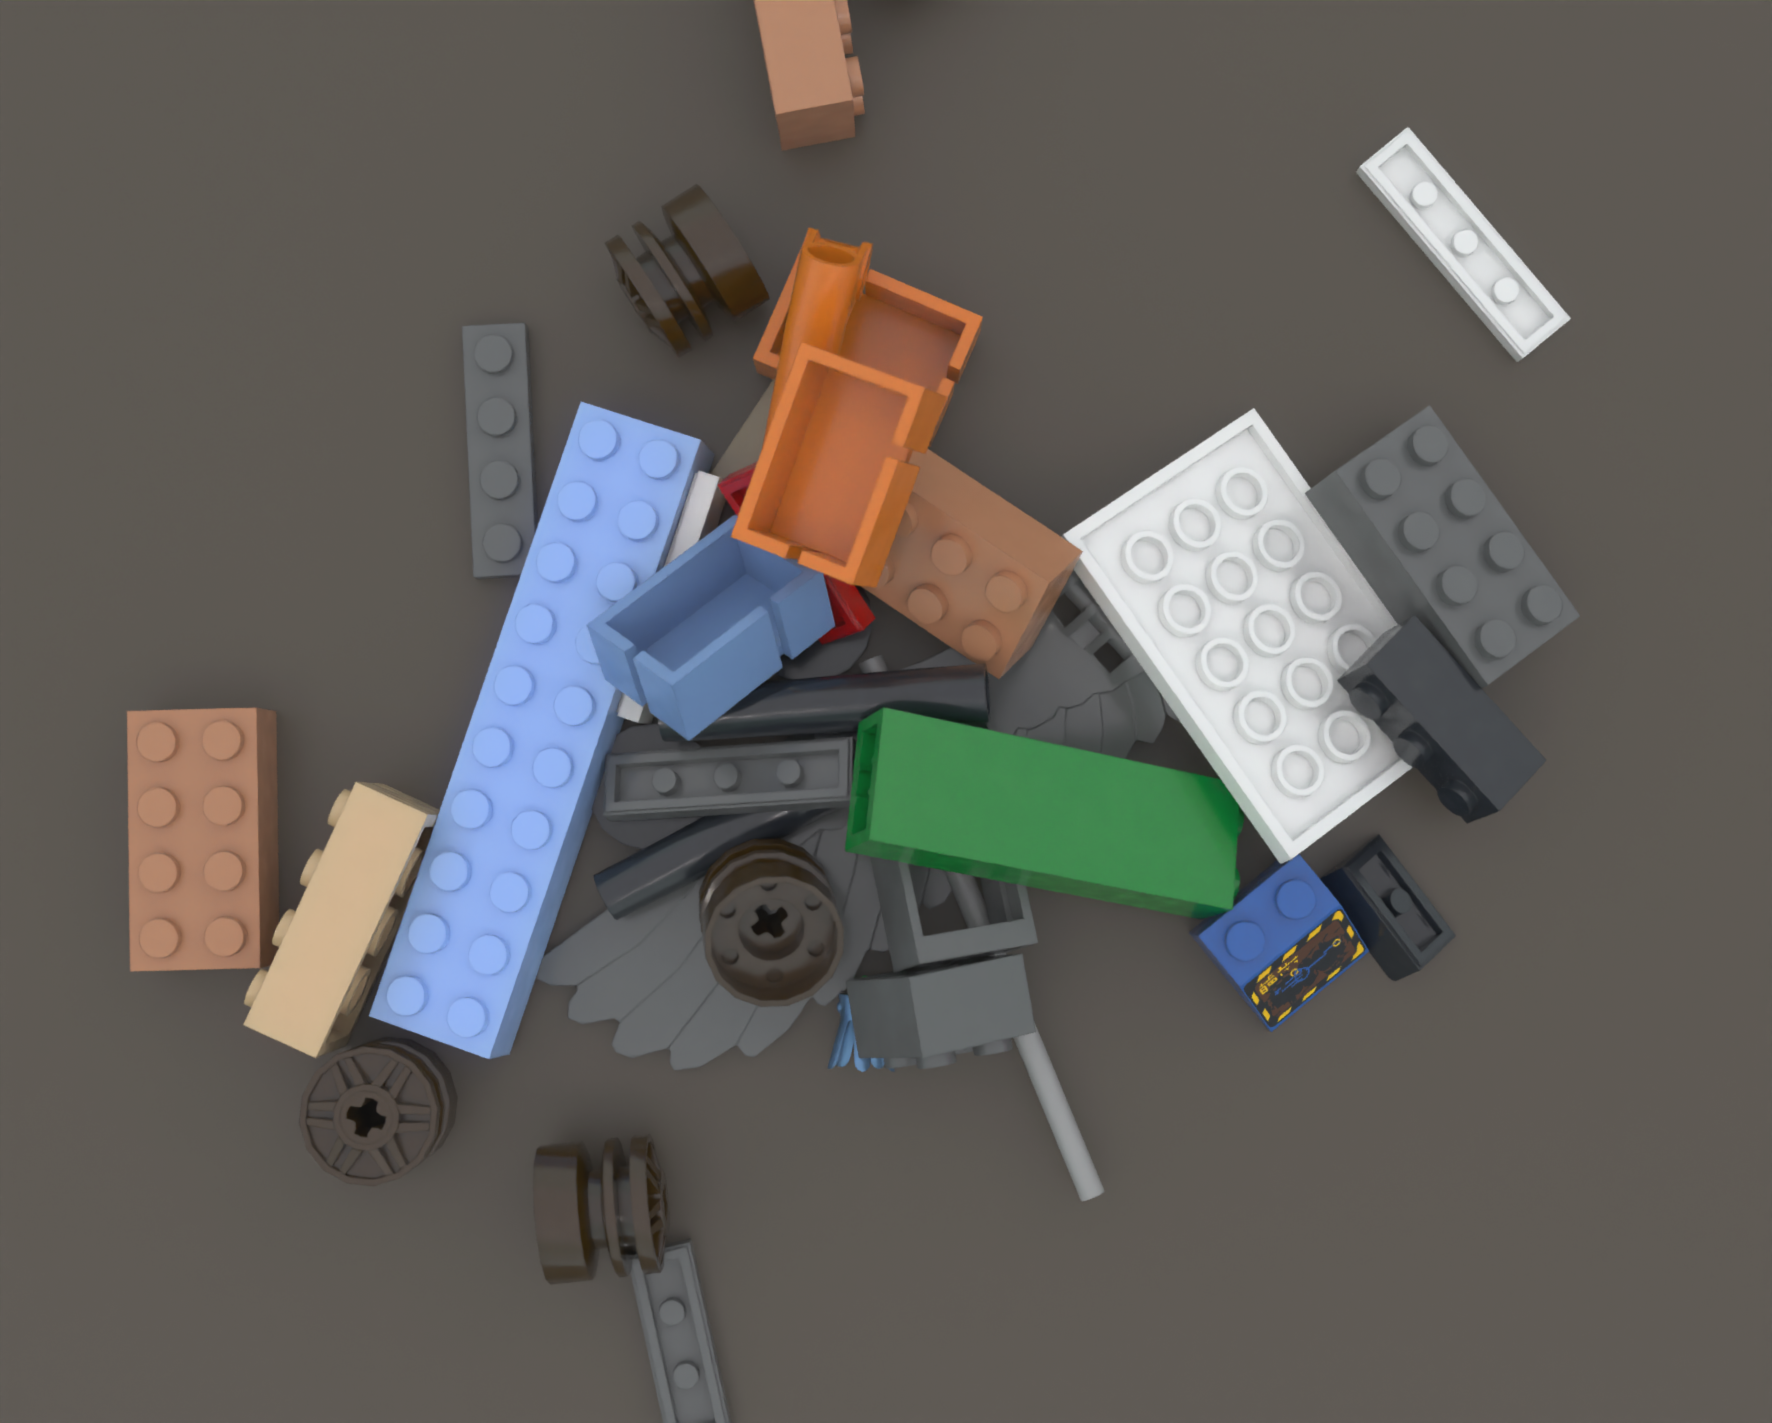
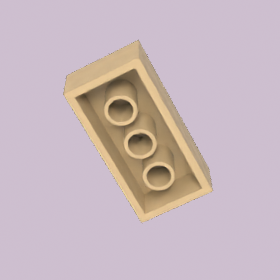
[243,782,440,1058]

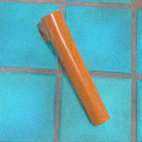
[761,227,873,451]

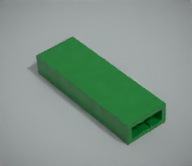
[845,707,1244,919]

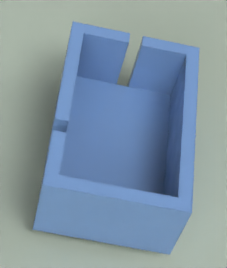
[587,515,835,741]

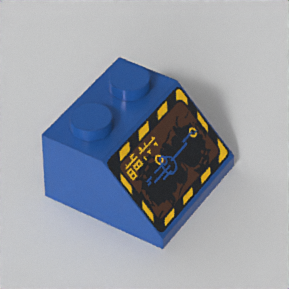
[1189,854,1369,1032]

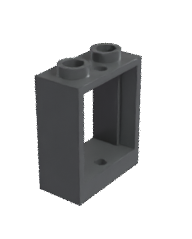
[870,856,1038,973]

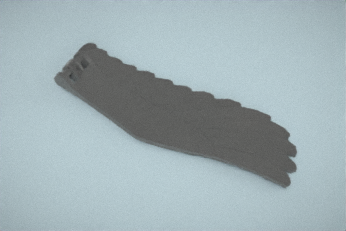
[537,569,1179,1071]

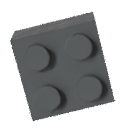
[846,954,1036,1069]

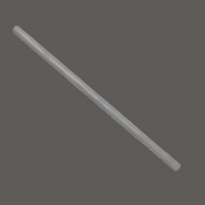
[859,655,1105,1201]

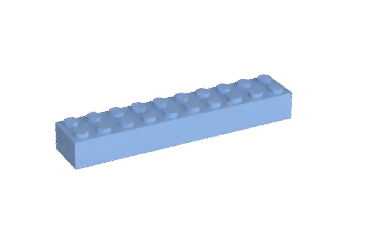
[369,402,715,1059]

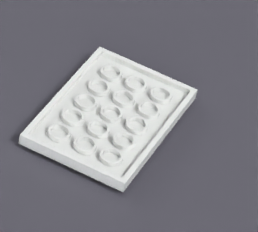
[1061,408,1413,864]

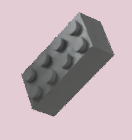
[1305,405,1580,688]

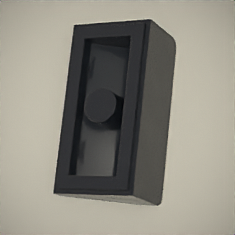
[1320,834,1456,981]

